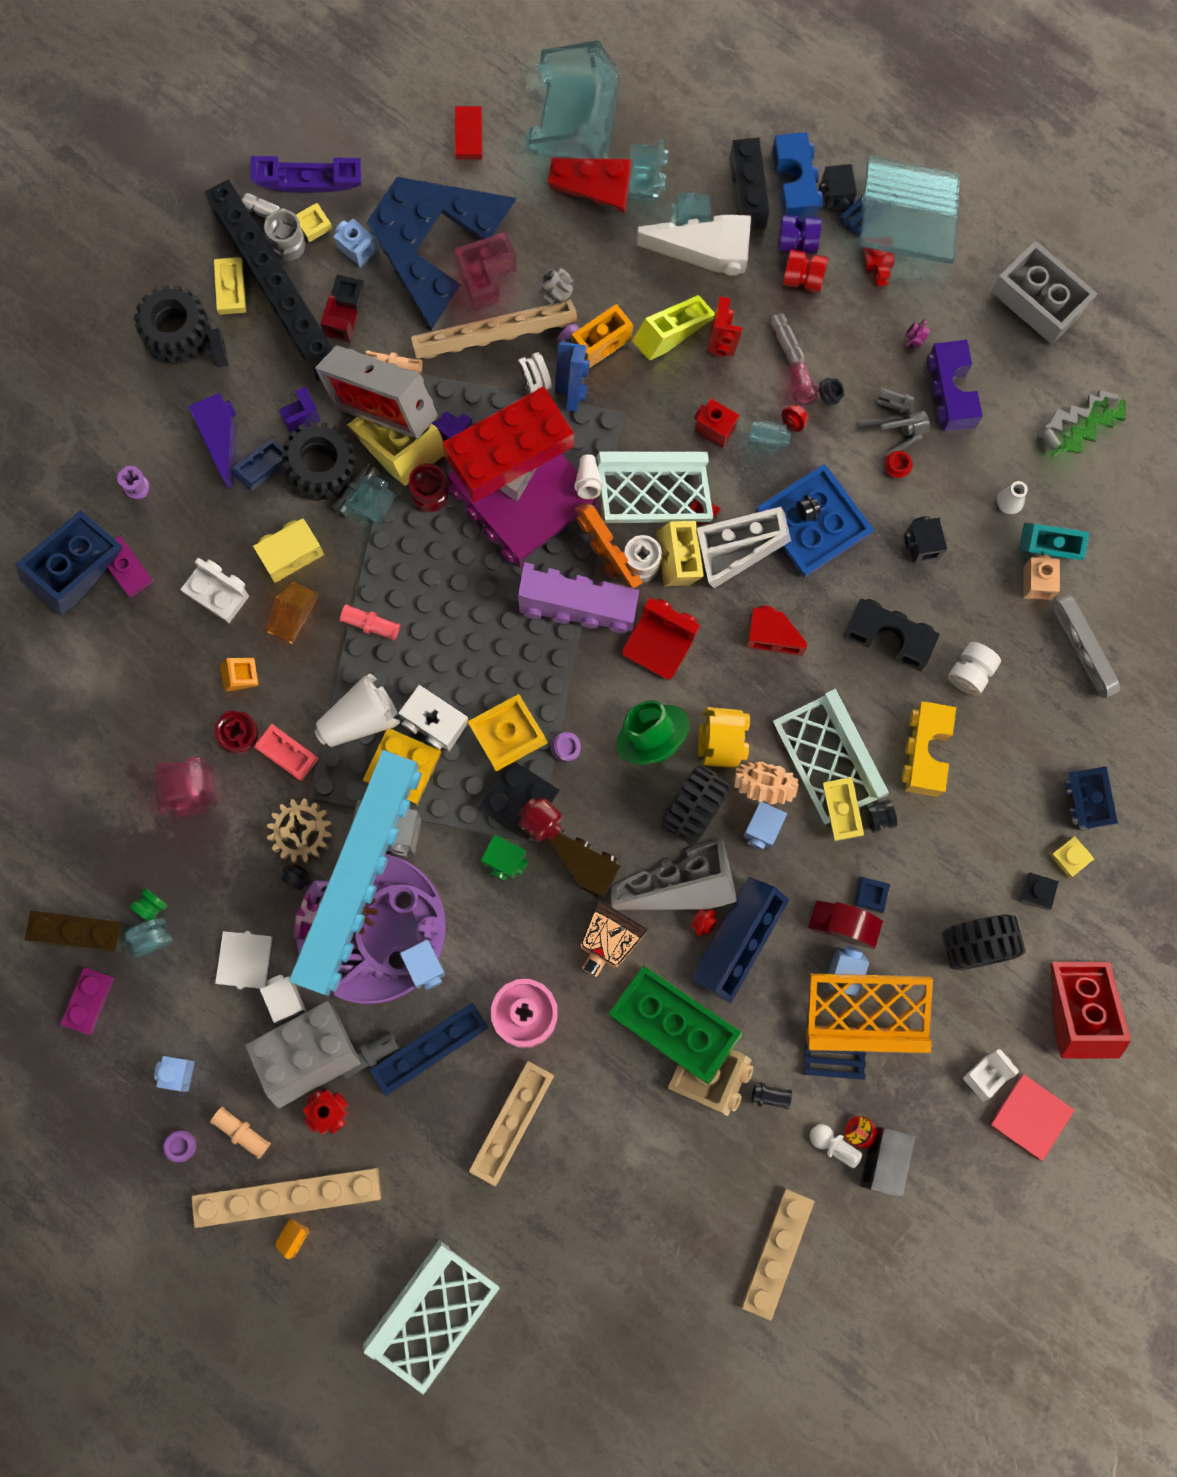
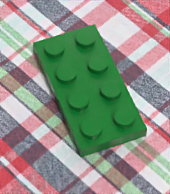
[609,965,743,1085]

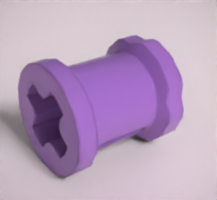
[117,466,150,500]

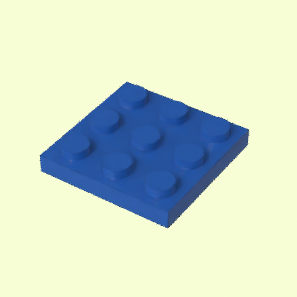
[755,464,874,578]

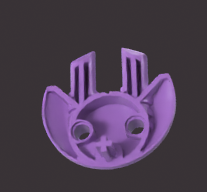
[296,854,446,1004]

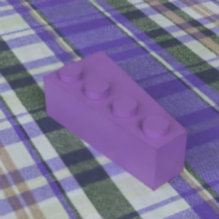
[518,562,639,633]

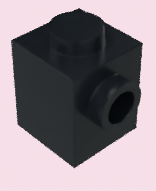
[819,164,857,211]
[904,516,947,563]

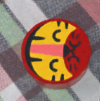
[845,1116,877,1149]

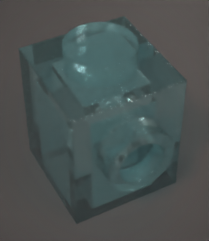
[671,192,711,226]

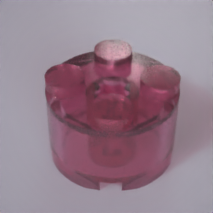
[153,757,218,817]

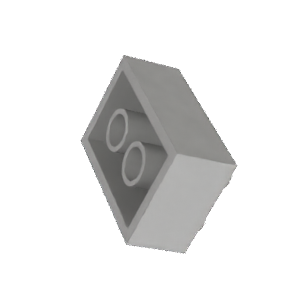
[991,240,1097,345]
[245,1001,361,1109]

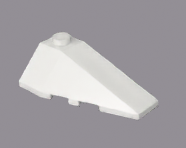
[637,215,751,275]

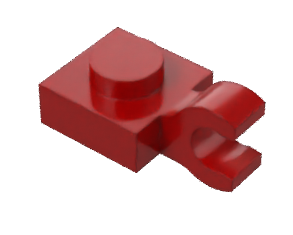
[862,238,895,287]

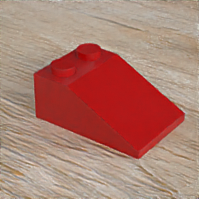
[1050,962,1131,1059]

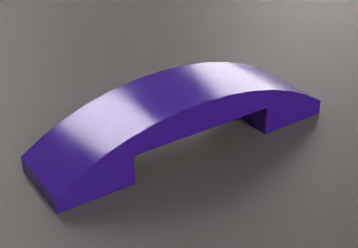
[251,156,361,193]

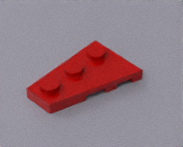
[548,158,632,213]

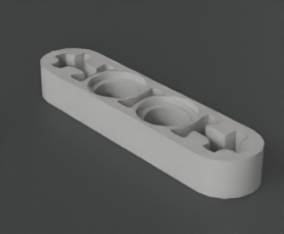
[1052,594,1120,698]

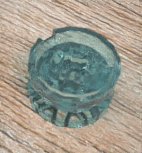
[124,918,173,958]

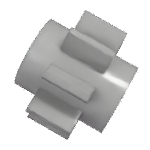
[539,267,573,304]

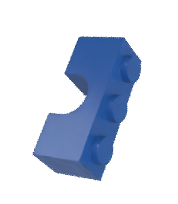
[772,132,823,220]

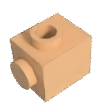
[1023,555,1060,600]

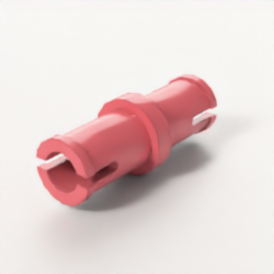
[340,604,401,641]

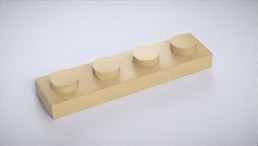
[469,1061,555,1187]
[741,1189,815,1321]

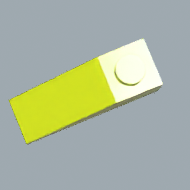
[632,295,714,361]

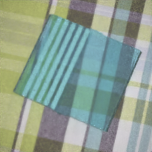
[860,155,960,264]

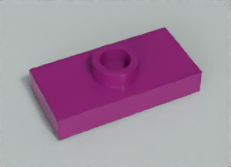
[108,535,154,598]

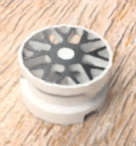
[517,352,552,394]

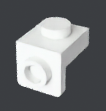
[963,1049,1019,1102]

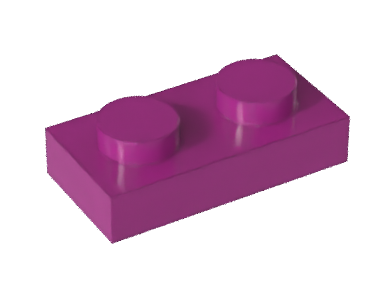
[60,967,115,1035]

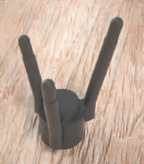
[856,411,930,459]

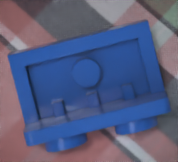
[554,342,590,412]

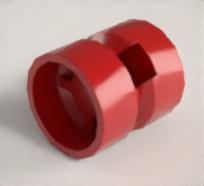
[782,249,828,293]

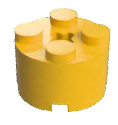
[698,707,750,768]

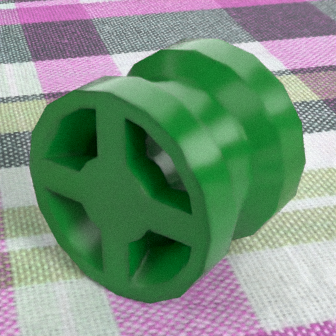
[129,887,168,924]

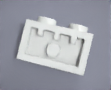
[180,558,249,623]

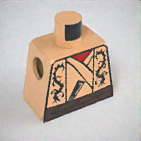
[580,900,648,978]

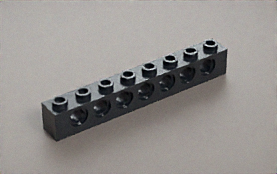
[205,179,333,381]

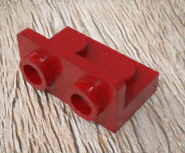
[707,296,743,357]

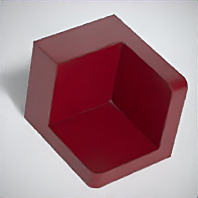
[320,295,358,342]

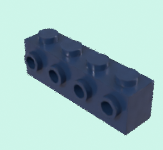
[690,877,790,1003]

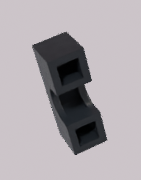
[729,138,770,229]
[843,598,940,671]

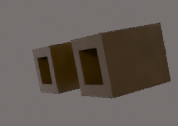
[25,910,130,955]

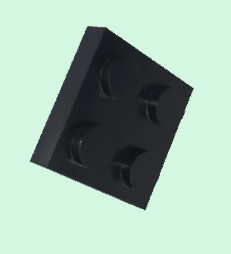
[478,761,560,841]

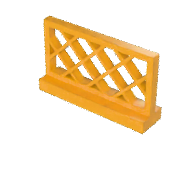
[805,974,933,1053]

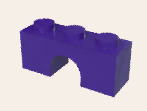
[926,339,983,431]

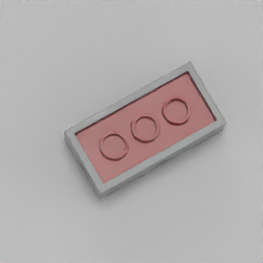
[315,345,438,439]

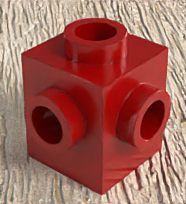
[302,1089,350,1135]

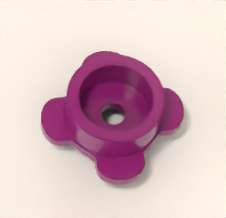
[904,319,930,348]

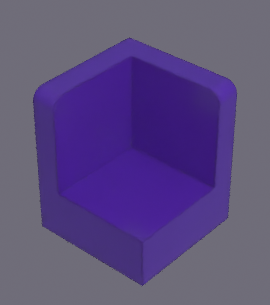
[279,386,321,433]
[432,411,473,441]

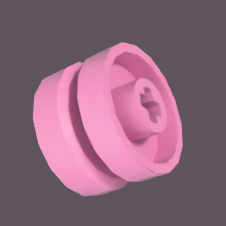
[491,979,557,1048]

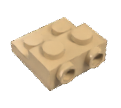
[668,1050,753,1116]

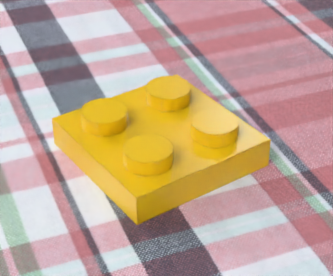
[468,694,547,771]
[363,729,441,805]

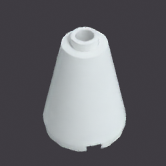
[315,674,400,747]

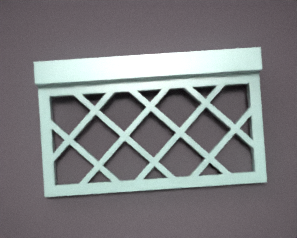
[596,452,714,523]
[773,689,889,825]
[363,1240,500,1395]

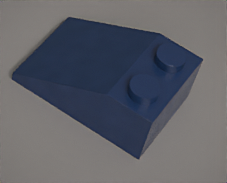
[16,510,123,616]

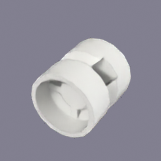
[624,535,662,583]
[947,642,1001,696]

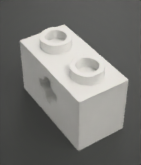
[399,685,468,751]

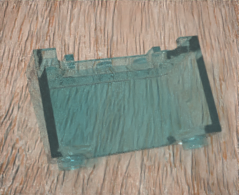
[525,40,620,158]

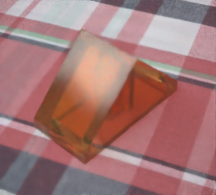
[267,581,319,644]

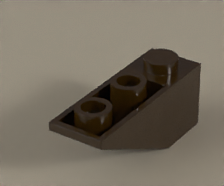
[546,829,621,900]

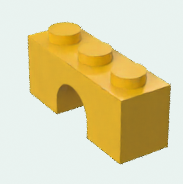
[902,701,956,797]

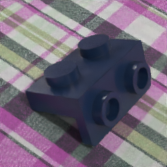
[1065,766,1119,831]

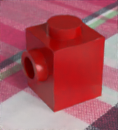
[694,398,740,448]

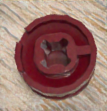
[214,710,258,754]

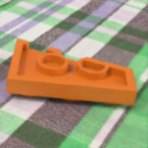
[575,502,643,589]

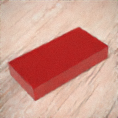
[455,106,482,159]

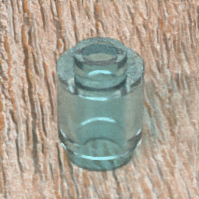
[748,419,791,453]

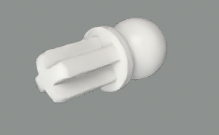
[809,1124,862,1168]

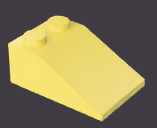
[347,417,444,486]

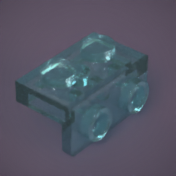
[628,138,669,201]

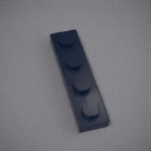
[370,1002,489,1096]

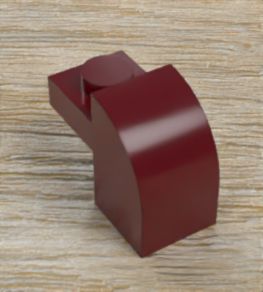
[808,900,883,949]

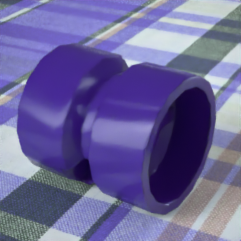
[778,215,821,255]

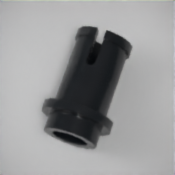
[752,1082,792,1109]

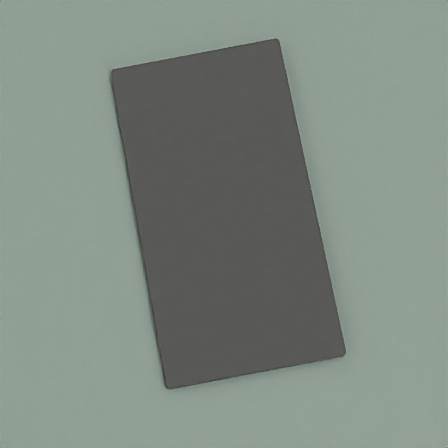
[309,374,624,843]

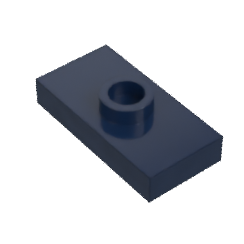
[231,437,283,492]

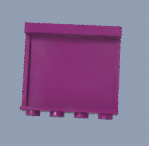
[447,454,600,568]

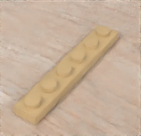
[411,300,578,359]
[192,1168,382,1228]

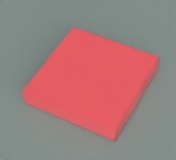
[989,1074,1075,1161]

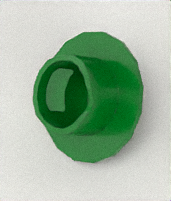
[616,700,689,765]

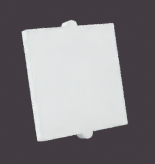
[215,931,273,990]

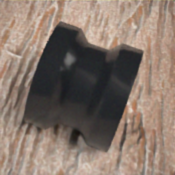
[865,799,897,833]

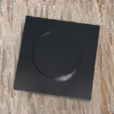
[331,274,365,310]
[205,328,229,368]
[1020,872,1059,910]

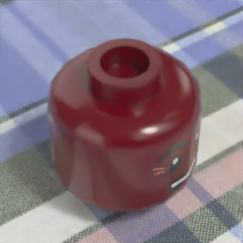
[518,798,563,842]

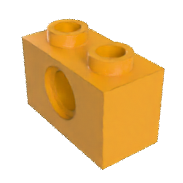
[571,304,633,368]

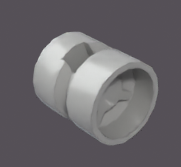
[264,209,306,261]

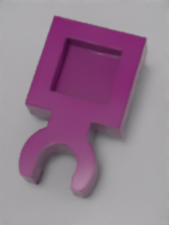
[293,893,323,939]

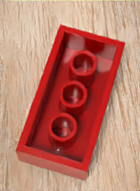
[442,386,574,503]

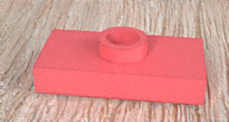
[254,724,319,782]

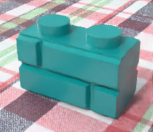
[1019,522,1089,560]

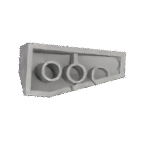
[611,838,737,910]

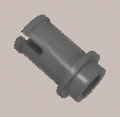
[877,387,914,414]

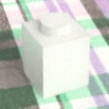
[260,975,307,1024]

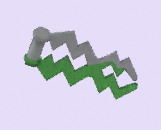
[1037,390,1126,458]

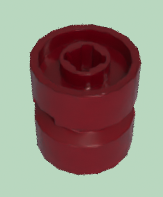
[408,463,448,513]

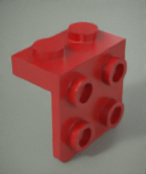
[622,597,700,680]

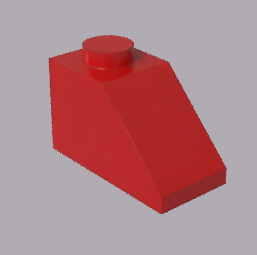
[746,605,807,656]

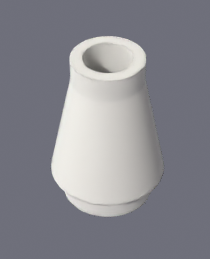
[574,455,603,499]
[997,481,1028,514]

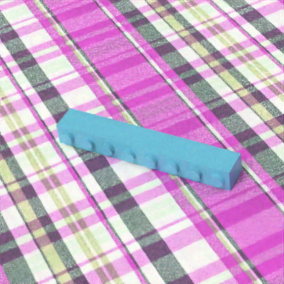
[289,750,422,997]

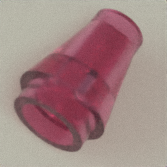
[790,362,819,406]

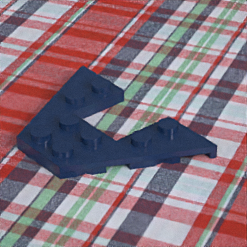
[366,177,516,331]

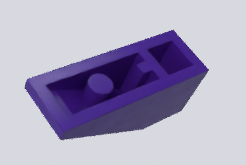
[189,393,237,488]

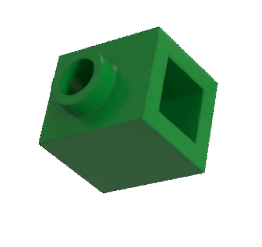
[481,834,529,882]

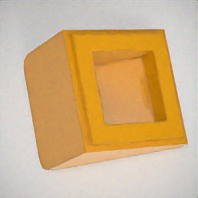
[220,658,258,691]
[275,1219,310,1260]

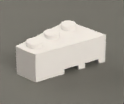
[697,507,791,588]

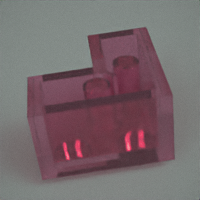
[455,232,517,312]

